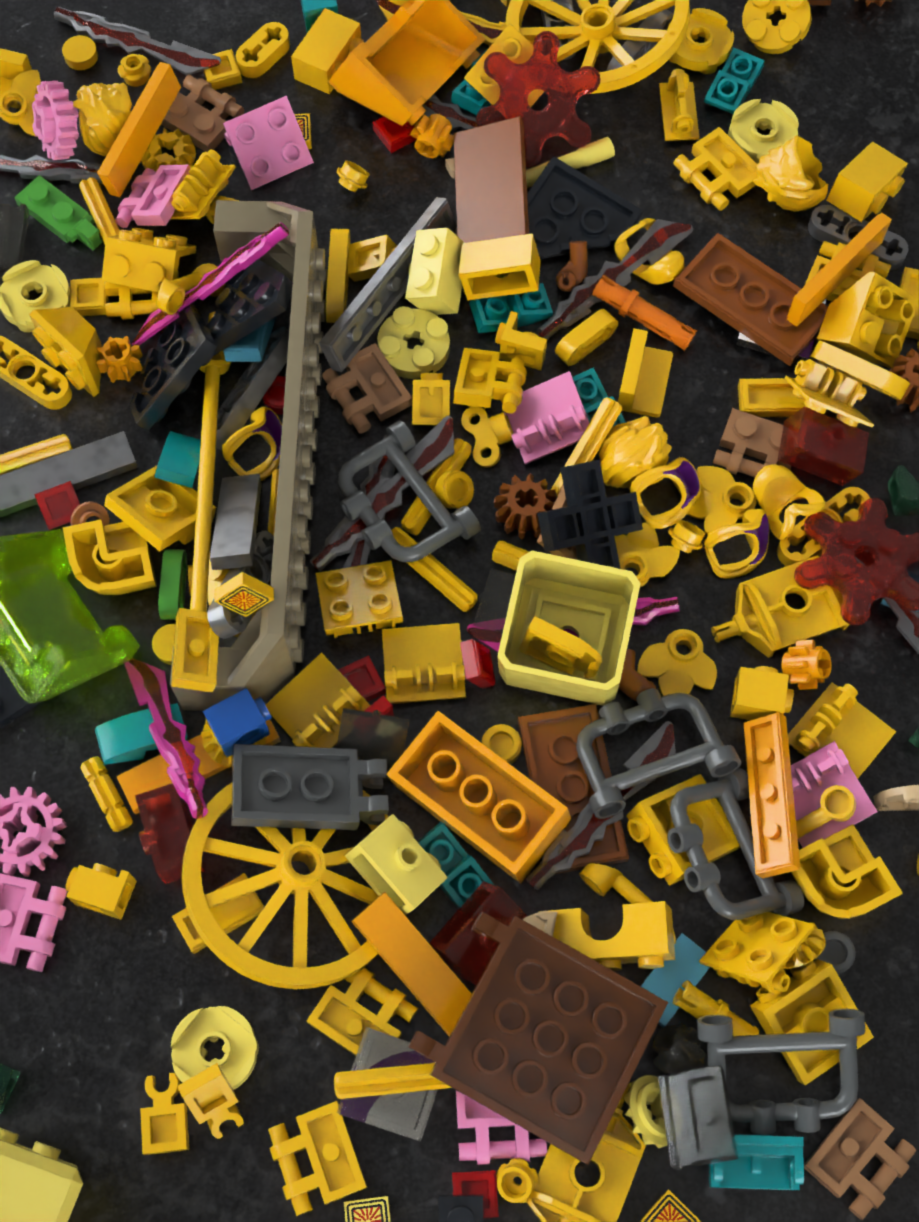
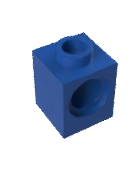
[203,688,272,757]

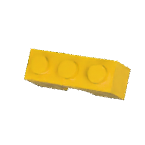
[539,901,675,972]

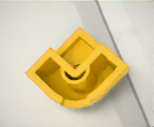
[62,519,157,595]
[791,824,903,919]

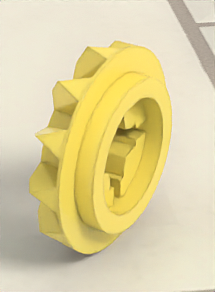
[623,1075,683,1149]

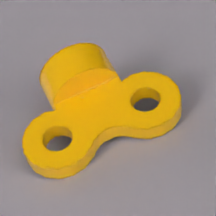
[461,407,514,468]

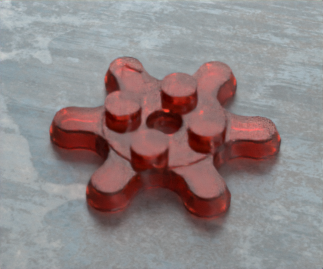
[476,31,601,167]
[794,498,919,625]

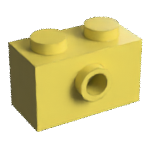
[405,228,465,315]
[345,814,448,915]

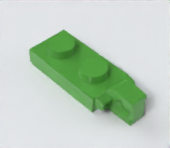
[14,175,103,251]

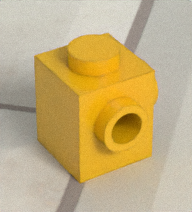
[730,666,794,720]

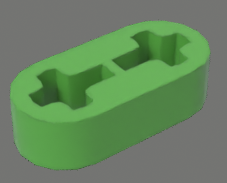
[158,549,188,620]

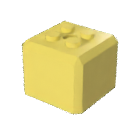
[497,551,641,706]
[0,1128,83,1222]

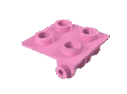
[223,96,314,190]
[507,371,589,465]
[791,741,878,848]

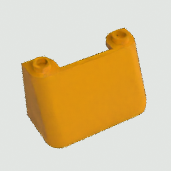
[328,0,485,126]

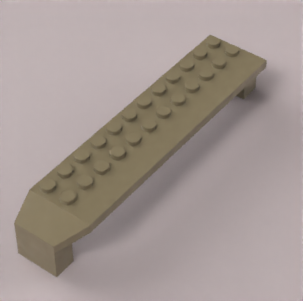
[170,200,328,711]

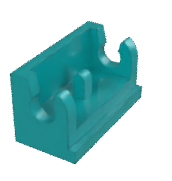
[708,1134,804,1191]

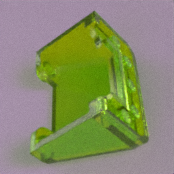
[0,529,140,704]

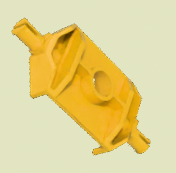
[711,555,873,658]
[526,1084,646,1222]

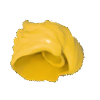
[73,83,132,156]
[753,136,828,212]
[598,416,672,490]

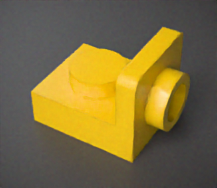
[347,234,397,282]
[495,311,547,371]
[412,373,450,426]

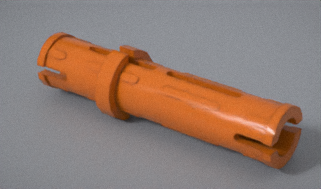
[592,274,697,351]

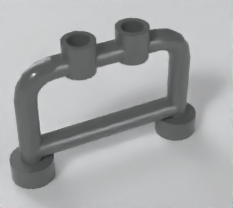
[338,420,481,562]
[576,688,741,819]
[667,768,804,920]
[697,1009,865,1135]

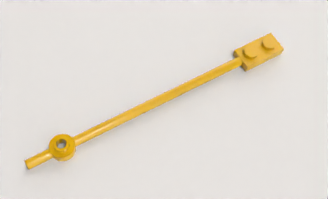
[171,312,231,693]

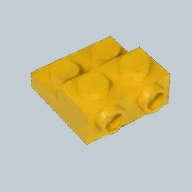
[104,465,216,551]
[626,774,740,886]
[750,959,874,1086]

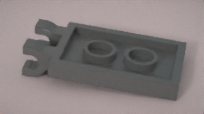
[231,744,389,830]

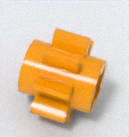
[410,114,454,159]
[96,336,143,383]
[781,640,832,690]

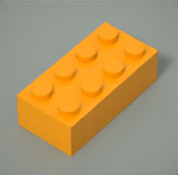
[386,711,571,884]

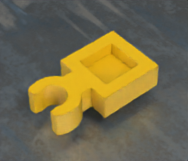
[178,1063,243,1139]
[140,1073,189,1155]

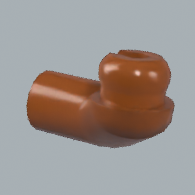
[555,241,588,292]
[618,649,656,702]

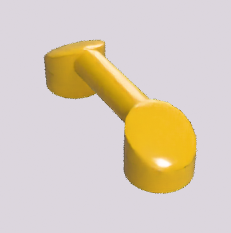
[156,263,226,315]
[796,785,856,839]
[579,863,676,945]

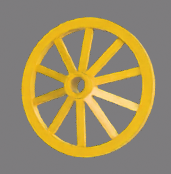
[505,0,690,94]
[182,783,388,989]

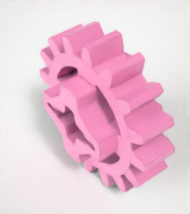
[32,81,79,160]
[0,786,67,877]

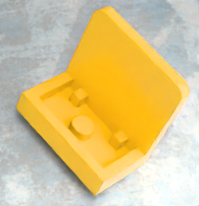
[101,228,196,292]

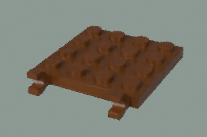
[408,912,668,1165]

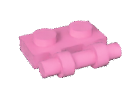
[115,165,191,228]
[0,873,67,972]
[456,1090,547,1165]

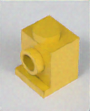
[66,863,137,920]

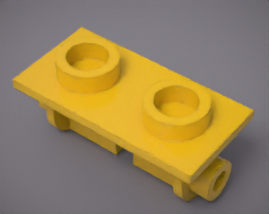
[659,69,700,141]

